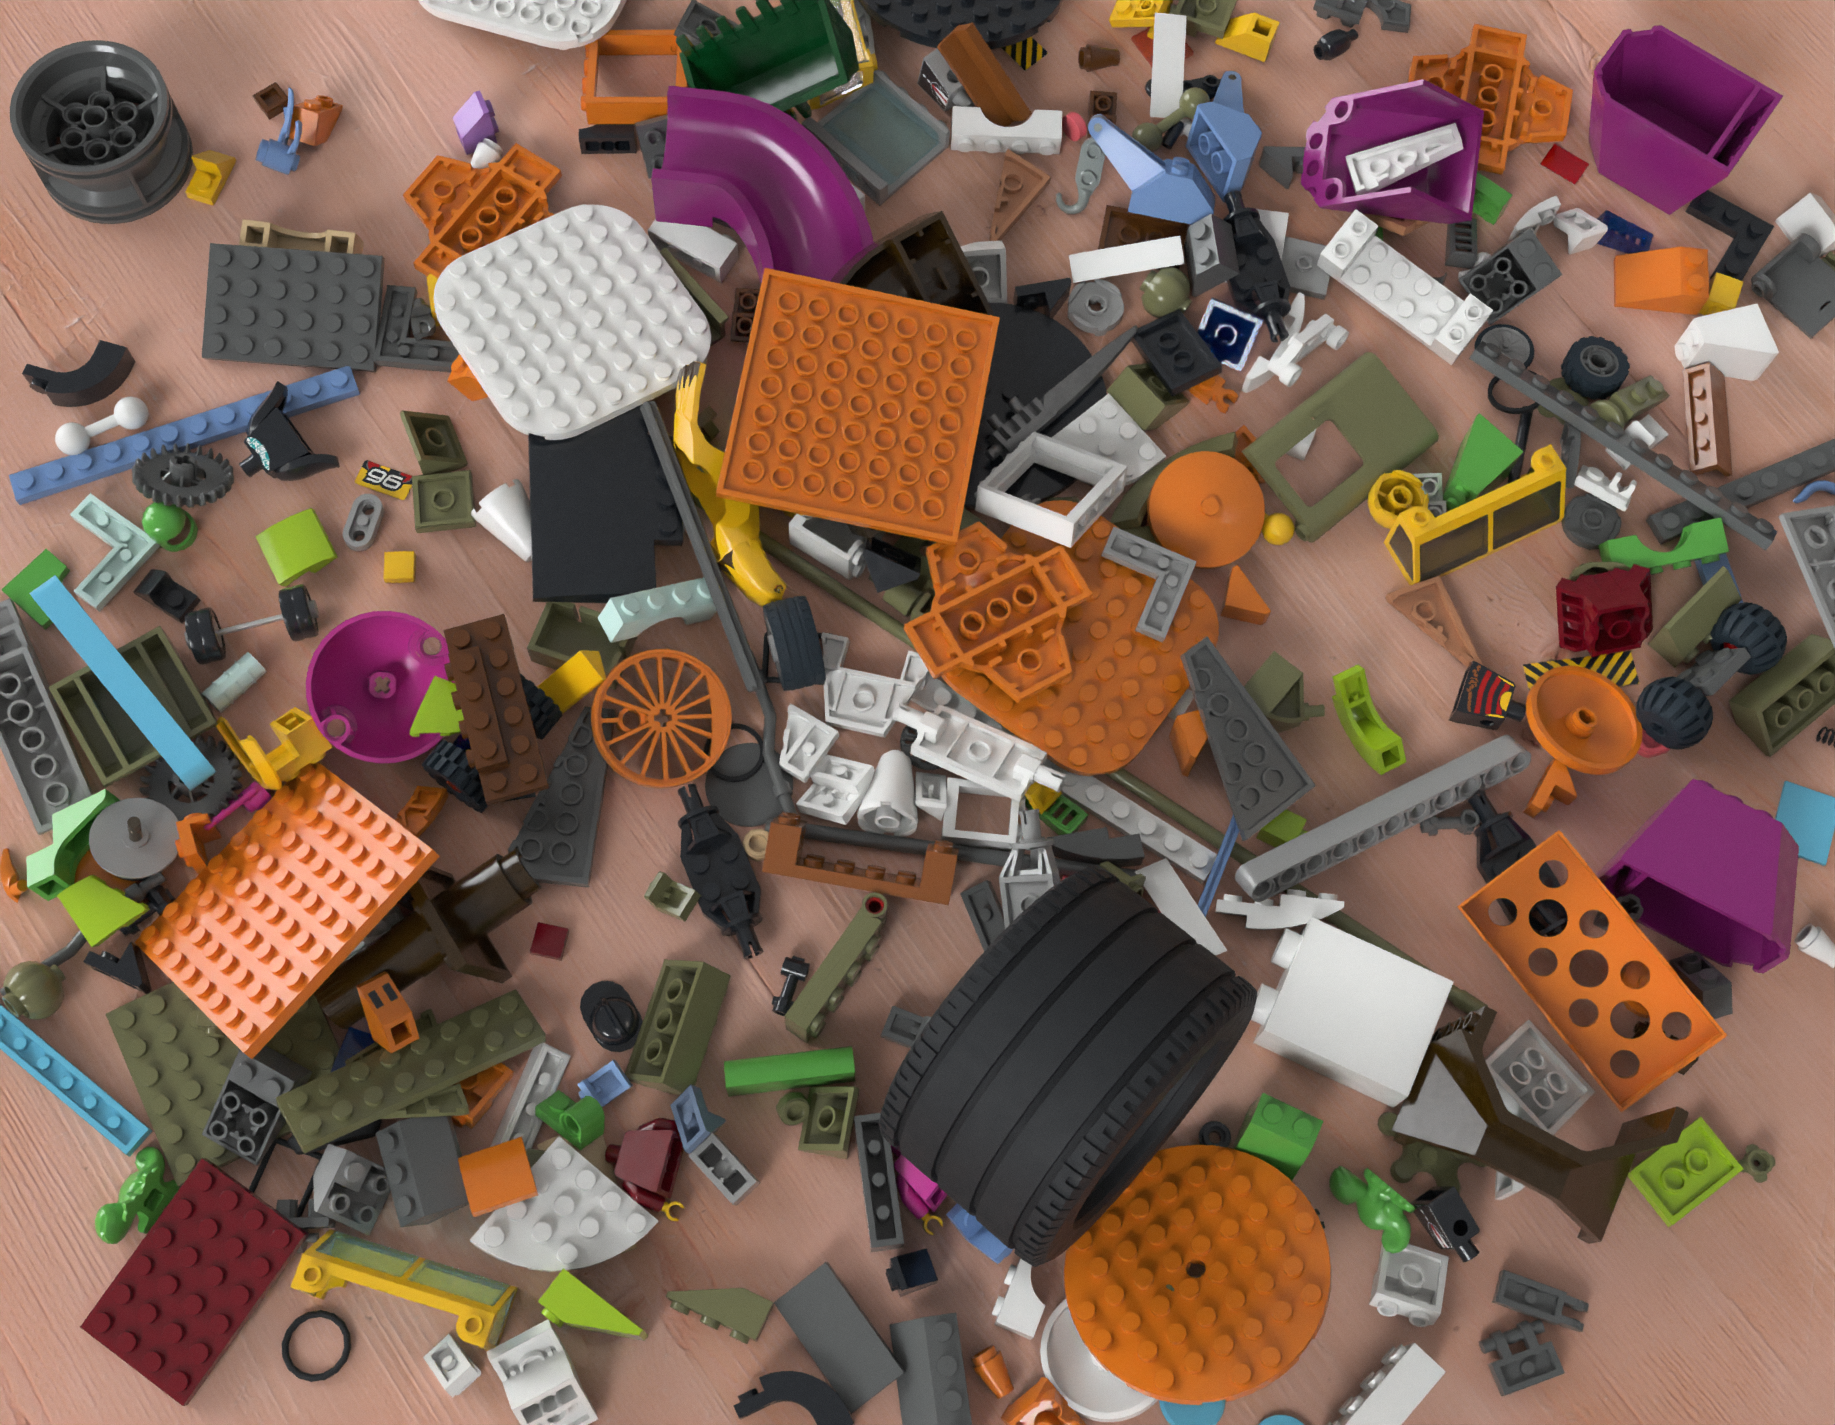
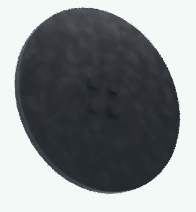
[964,303,1107,510]

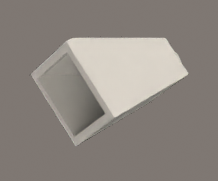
[1675,304,1779,381]

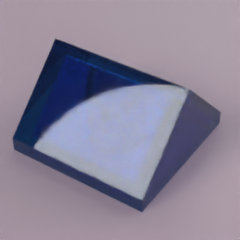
[1197,297,1264,372]

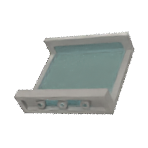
[802,70,950,206]

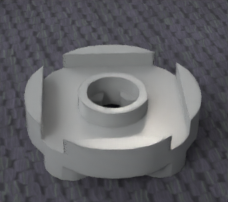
[1067,279,1124,336]

